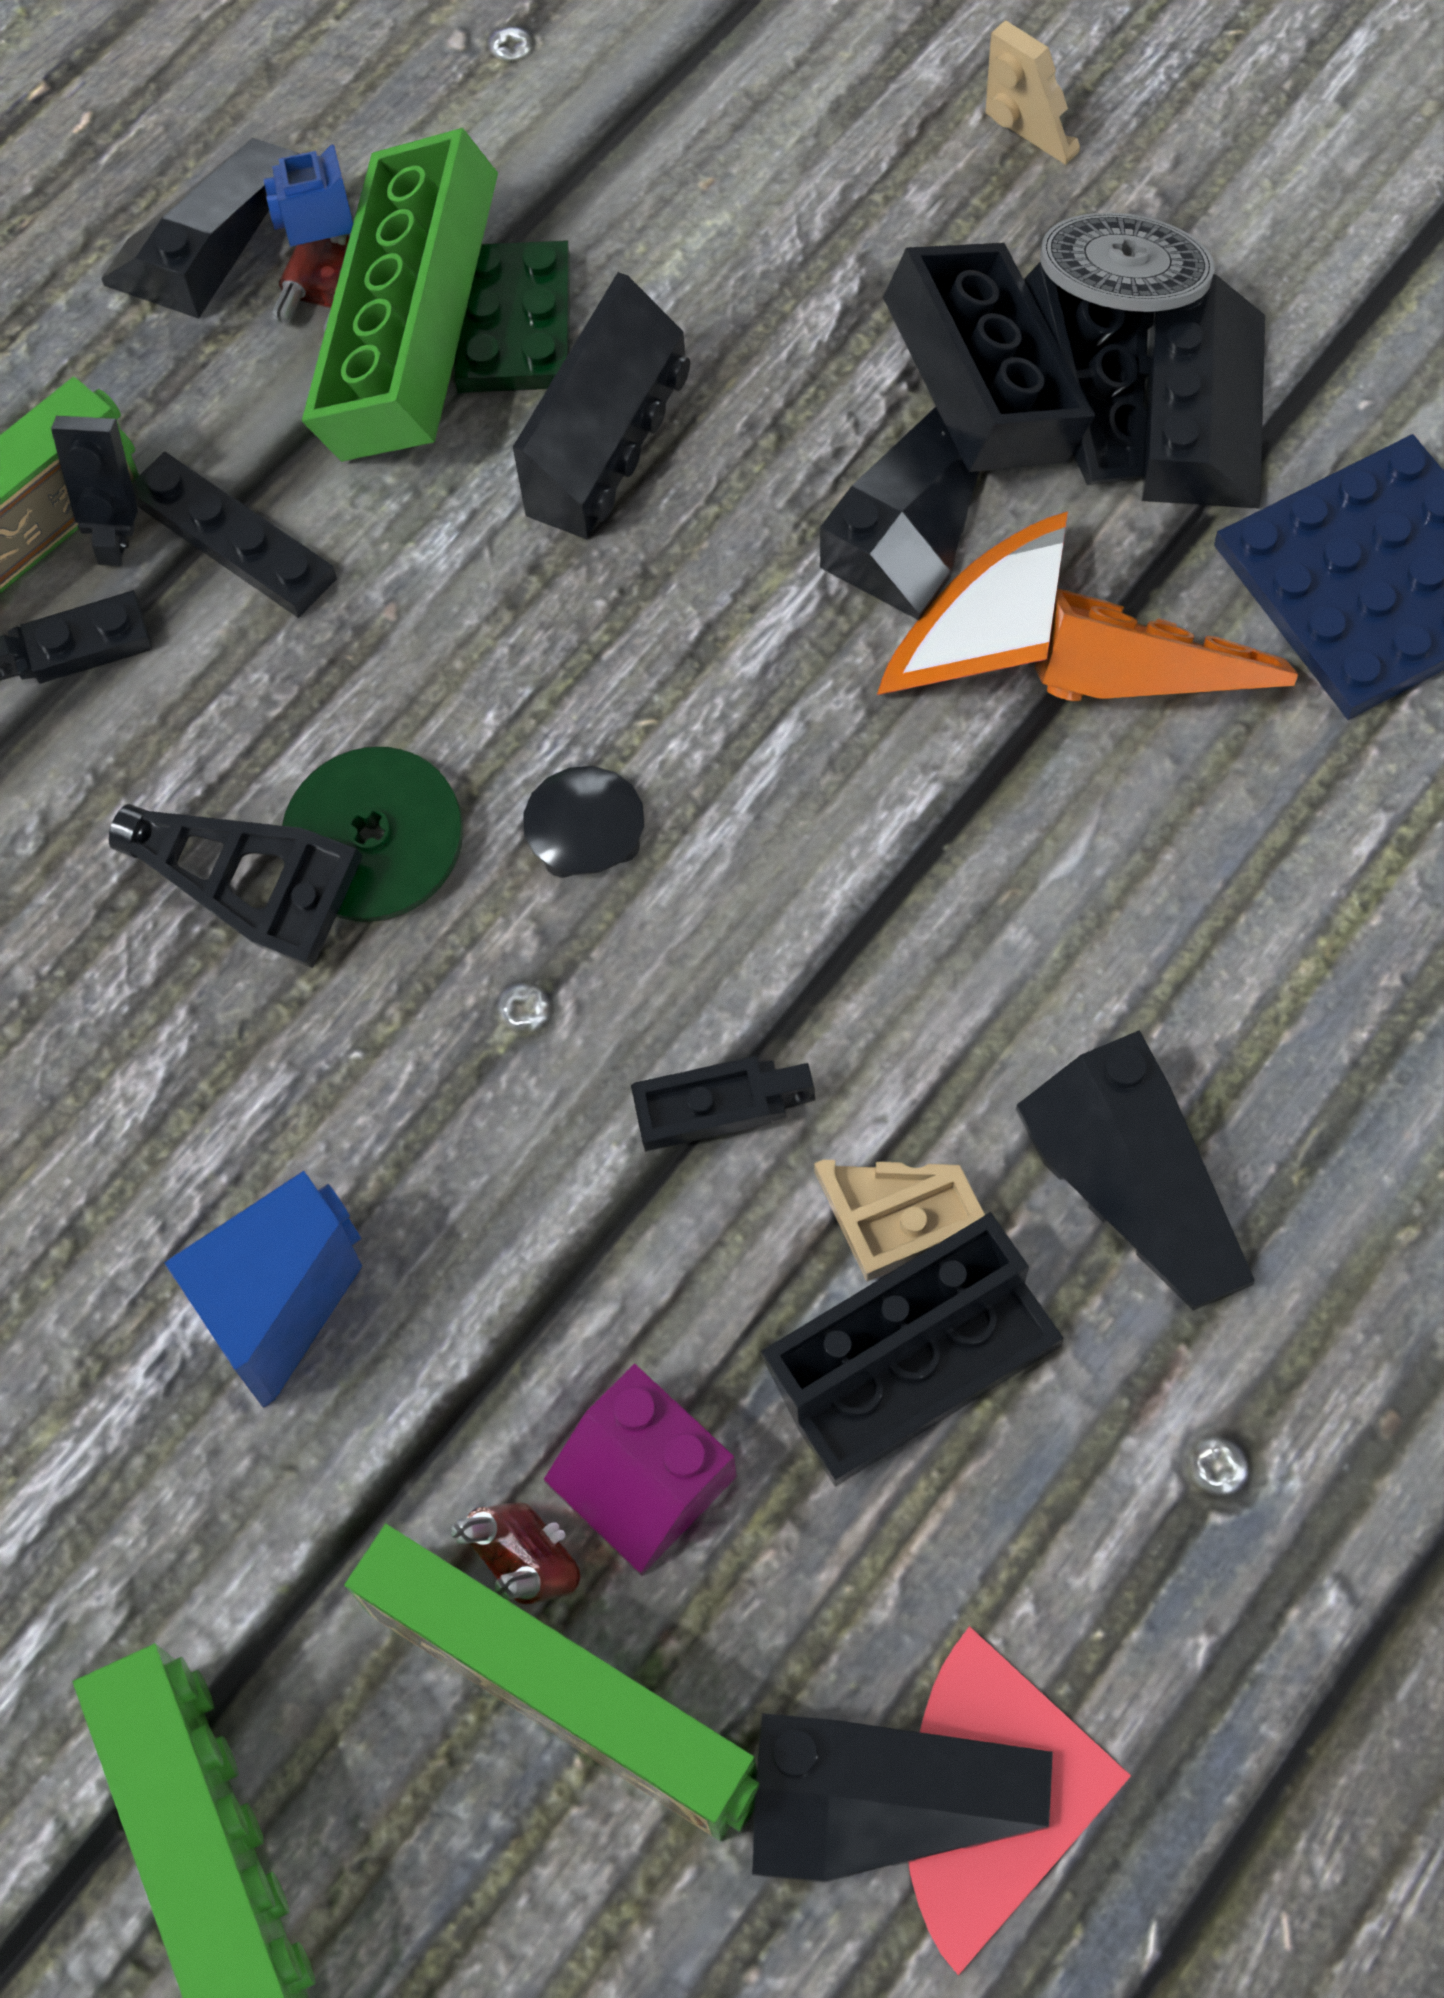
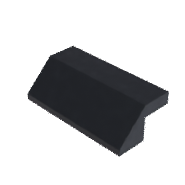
[761,1212,1064,1487]

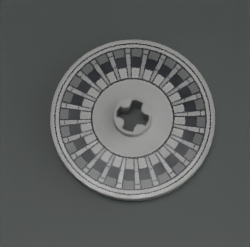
[1040,213,1214,312]

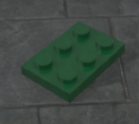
[455,240,570,393]

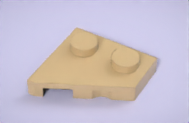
[985,20,1080,165]
[814,1159,985,1282]

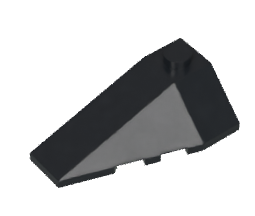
[101,138,300,319]

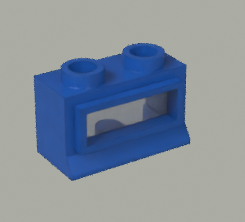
[263,144,353,247]

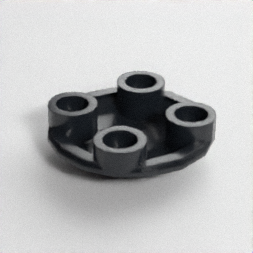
[523,766,644,878]

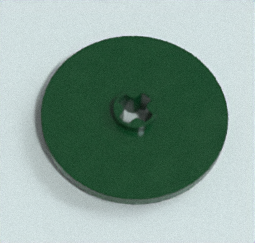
[282,746,463,922]

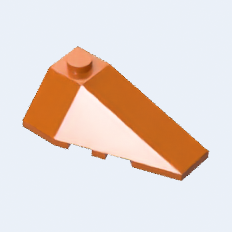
[1035,588,1298,701]

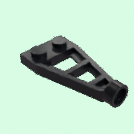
[109,804,363,968]

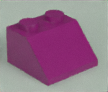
[543,1363,737,1576]

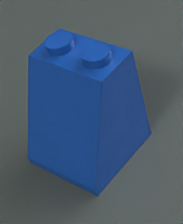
[164,1171,362,1408]

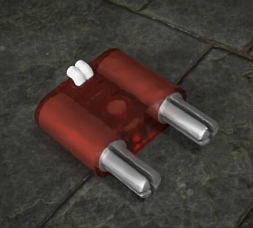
[272,234,350,330]
[451,1502,581,1605]

